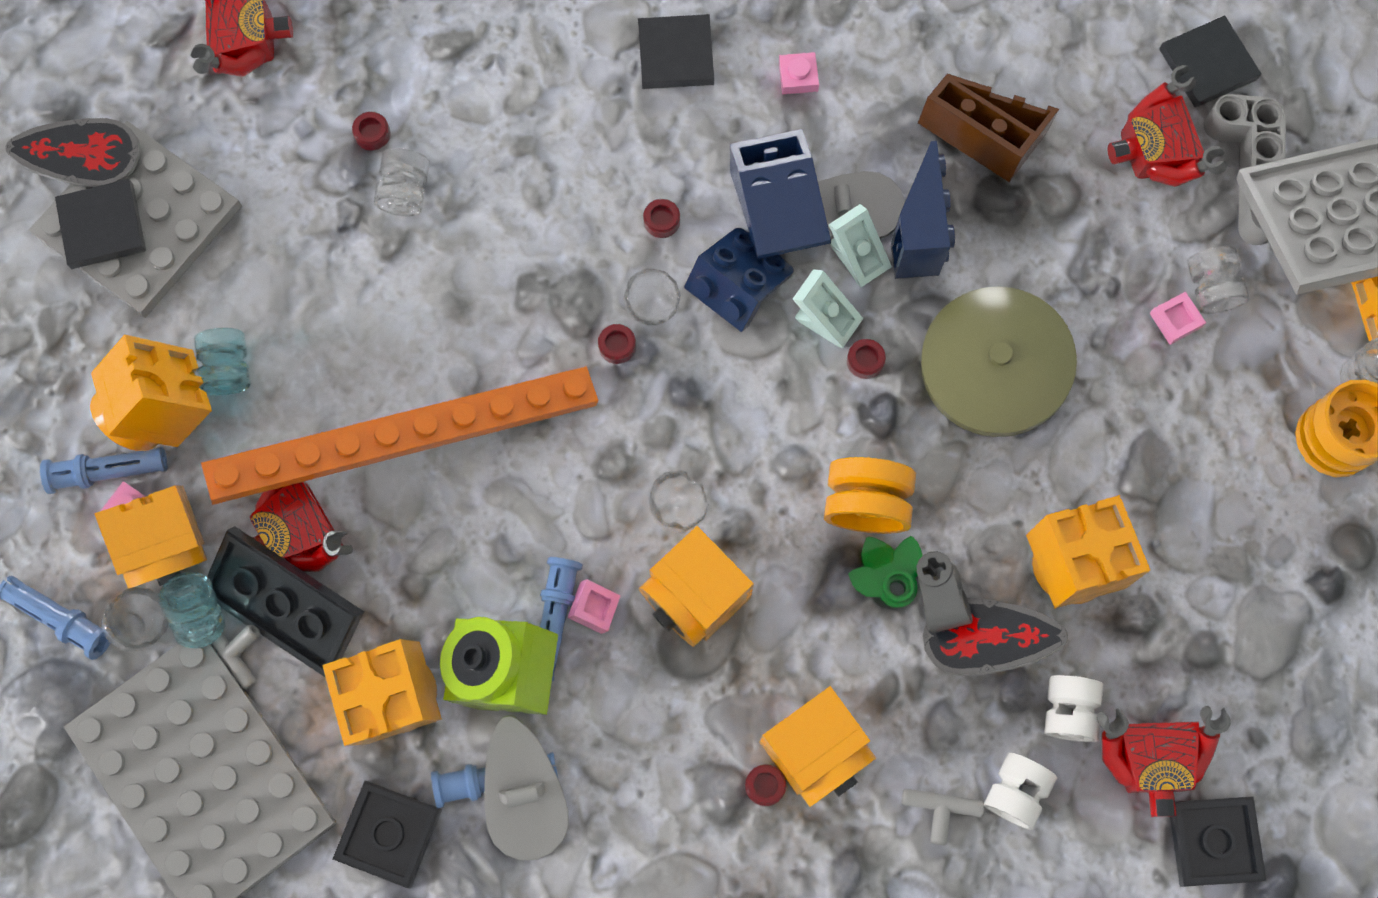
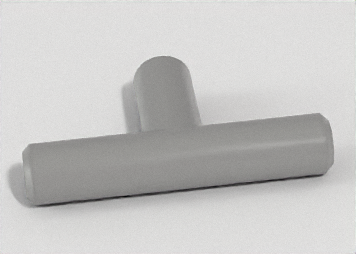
[201,620,260,690]
[901,789,985,845]

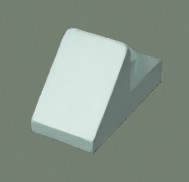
[829,204,892,287]
[793,269,863,348]

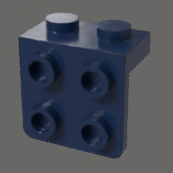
[683,228,794,333]

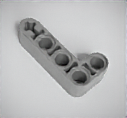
[1204,94,1286,245]

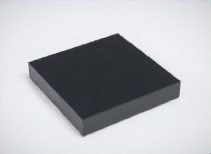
[638,14,714,89]
[1159,15,1262,108]
[55,179,146,269]
[333,780,442,889]
[1170,797,1266,887]

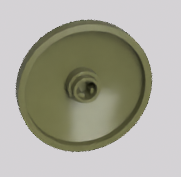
[921,287,1077,437]

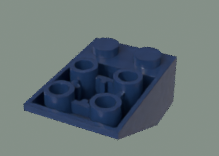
[730,129,831,259]
[891,141,955,279]

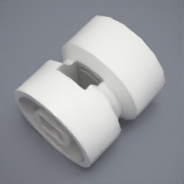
[1044,675,1104,742]
[983,752,1057,830]

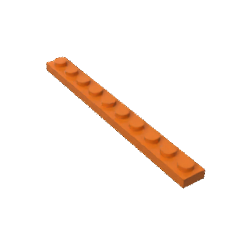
[201,366,599,505]

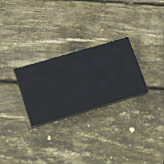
[200,526,364,678]

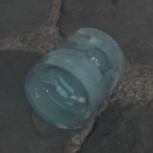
[194,328,251,396]
[159,572,226,648]

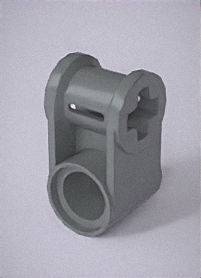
[916,551,973,633]

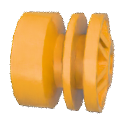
[1295,379,1378,477]

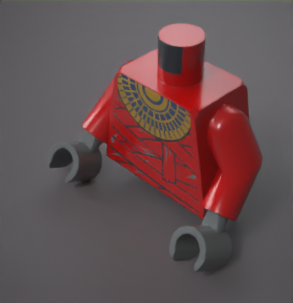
[190,0,293,77]
[1107,65,1227,187]
[250,481,353,572]
[1097,706,1231,817]

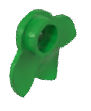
[848,536,923,608]

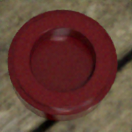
[352,112,391,151]
[643,199,680,238]
[598,324,636,364]
[847,339,886,379]
[745,764,786,807]

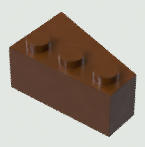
[918,73,1059,182]

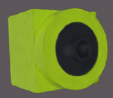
[440,617,558,715]

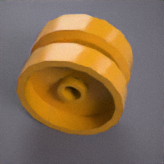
[824,457,916,534]

